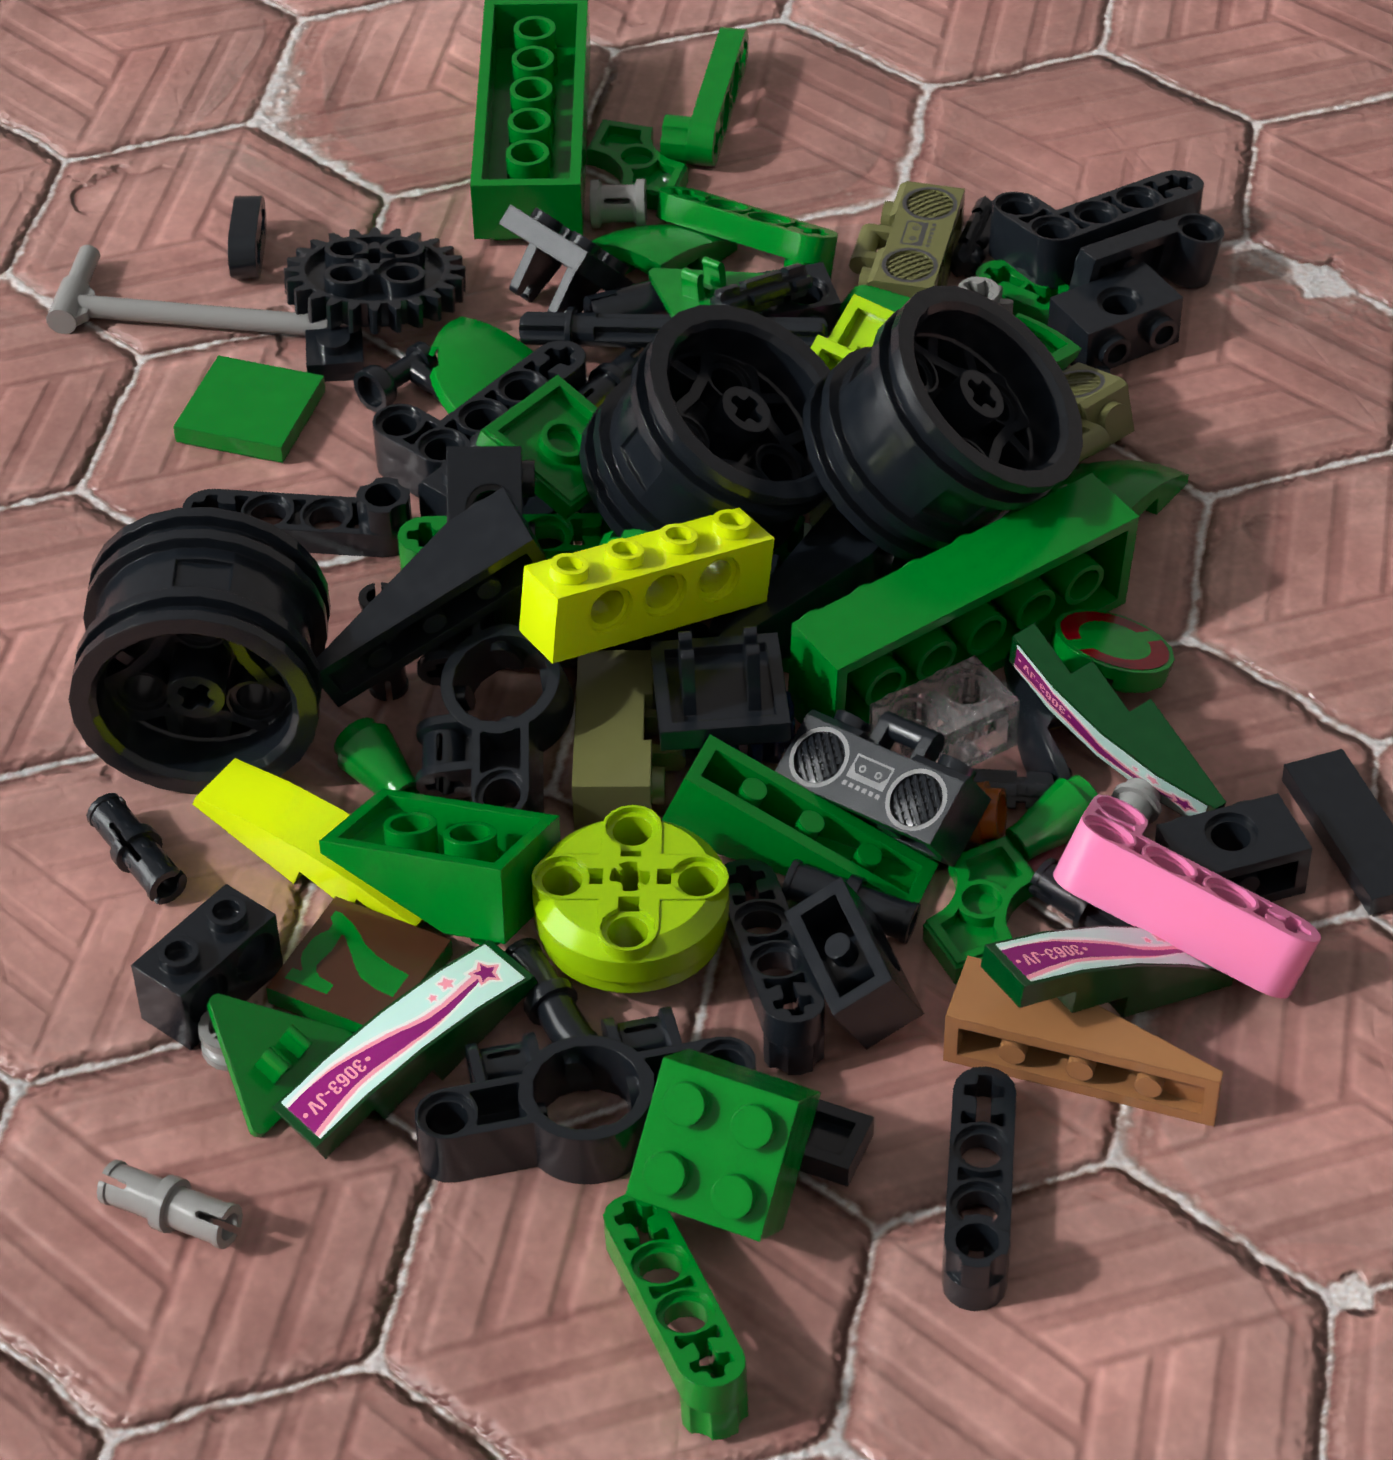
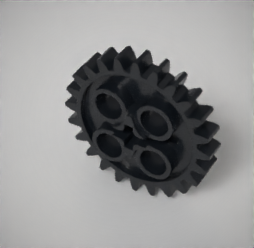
[284,227,466,335]

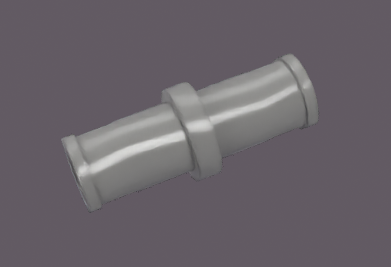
[97,1160,243,1249]

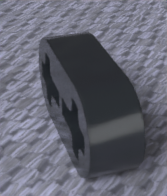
[228,195,267,279]

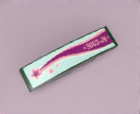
[1009,623,1226,816]
[980,925,1234,1018]
[272,940,538,1159]

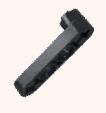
[183,477,412,558]
[724,859,825,1075]
[942,1066,1016,1311]

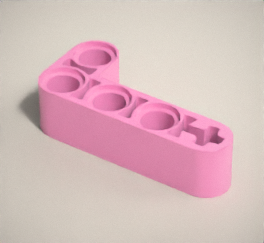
[1053,795,1321,999]

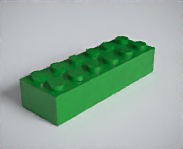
[470,0,590,241]
[788,473,1139,736]

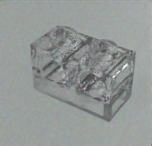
[869,656,1020,767]

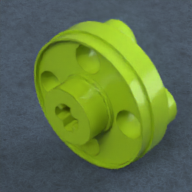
[531,805,729,993]

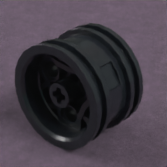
[803,286,1083,562]
[579,305,830,554]
[68,507,331,794]

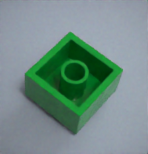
[625,1048,821,1242]

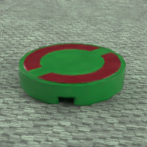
[1049,609,1175,693]

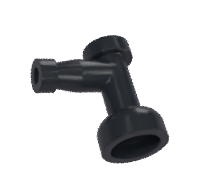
[353,341,440,412]

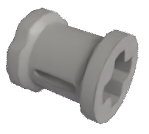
[590,179,647,228]

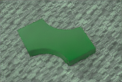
[586,119,688,210]
[922,835,1037,984]

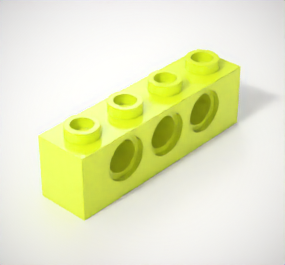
[519,507,775,664]

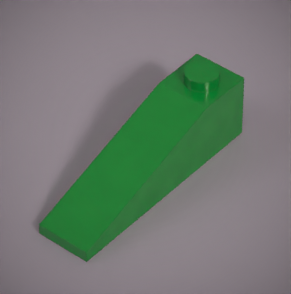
[662,735,938,903]

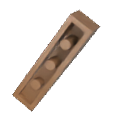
[943,956,1223,1127]

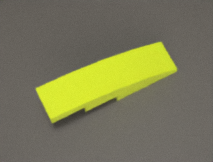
[192,758,425,928]

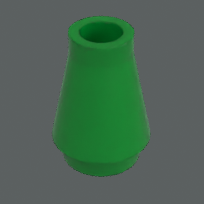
[334,717,420,794]
[1005,775,1098,862]

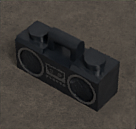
[775,709,992,868]

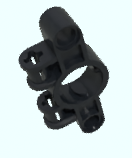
[416,594,574,813]
[415,1006,756,1185]

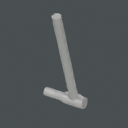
[46,245,340,336]

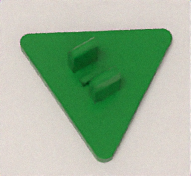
[648,256,764,318]
[207,994,352,1138]

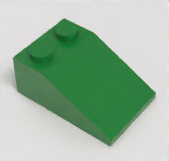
[319,788,561,945]

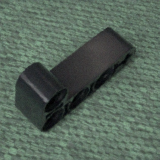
[988,170,1204,289]
[372,340,587,498]

